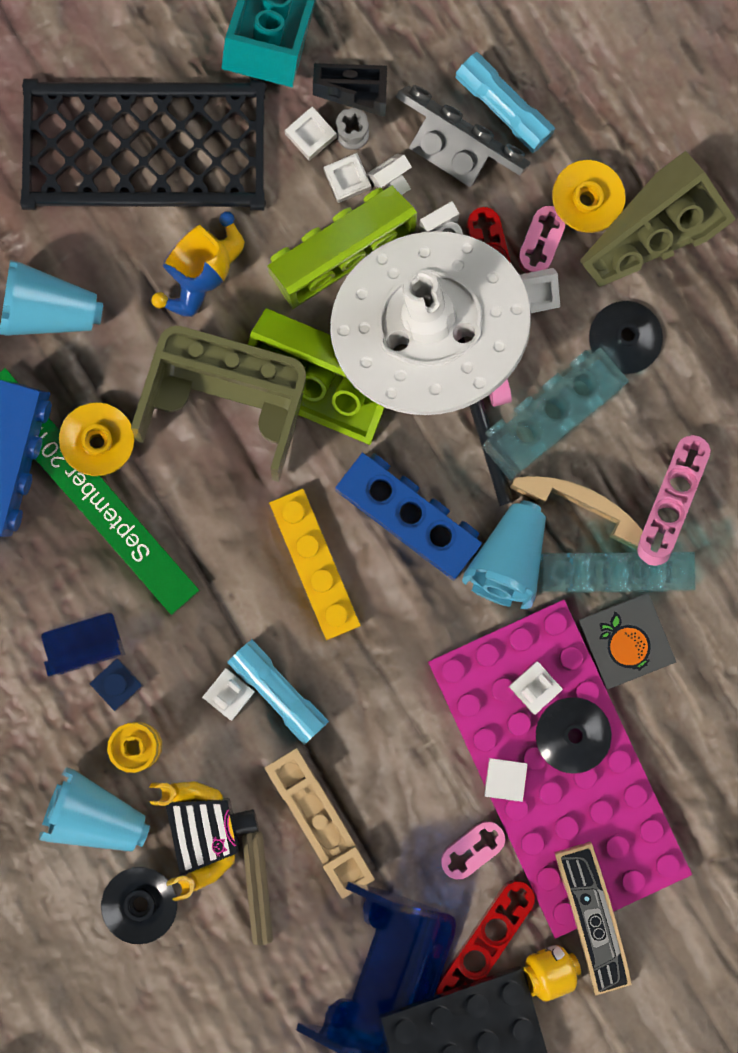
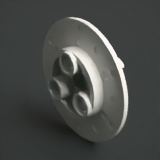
[330,231,531,415]

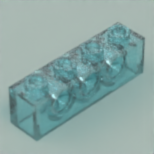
[482,347,629,481]
[539,552,696,593]

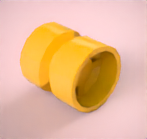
[107,722,162,773]

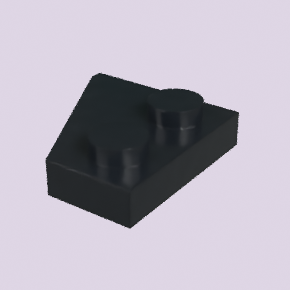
[313,63,387,116]

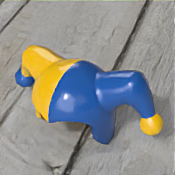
[151,212,245,317]

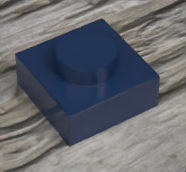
[89,658,144,711]

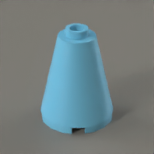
[0,260,103,336]
[462,500,546,609]
[39,767,150,852]

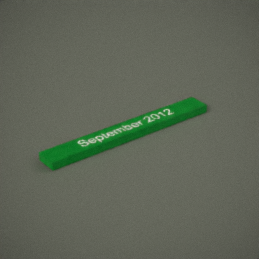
[0,368,200,615]

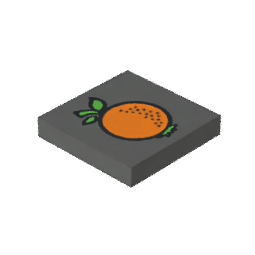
[578,593,676,690]

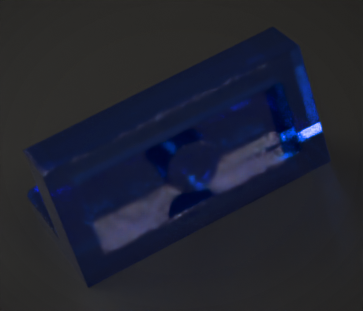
[41,613,126,677]

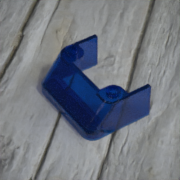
[296,882,456,1053]

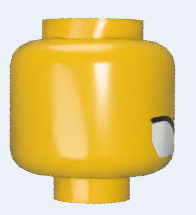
[523,945,581,1002]

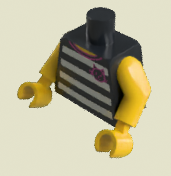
[149,781,259,901]

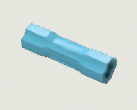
[455,52,556,153]
[227,639,329,745]

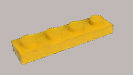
[269,489,361,641]

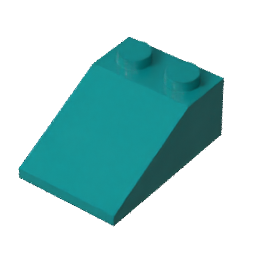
[221,0,316,87]

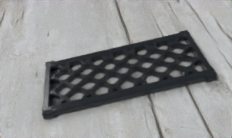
[20,78,267,211]

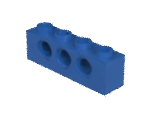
[335,452,482,581]

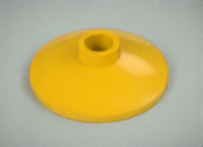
[552,160,625,233]
[59,403,134,476]

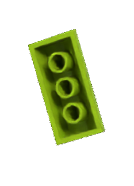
[267,185,417,309]
[247,308,386,445]

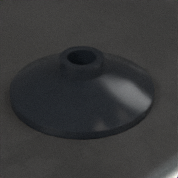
[589,301,663,374]
[536,697,612,773]
[101,867,178,944]

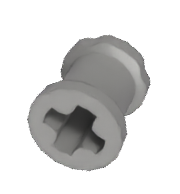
[336,108,369,150]

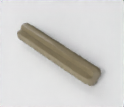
[242,831,273,945]

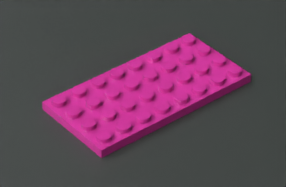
[428,600,692,939]

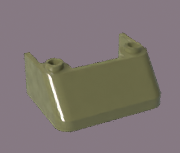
[131,326,306,482]

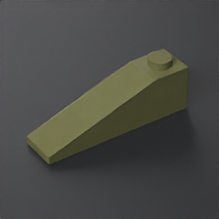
[580,150,736,287]

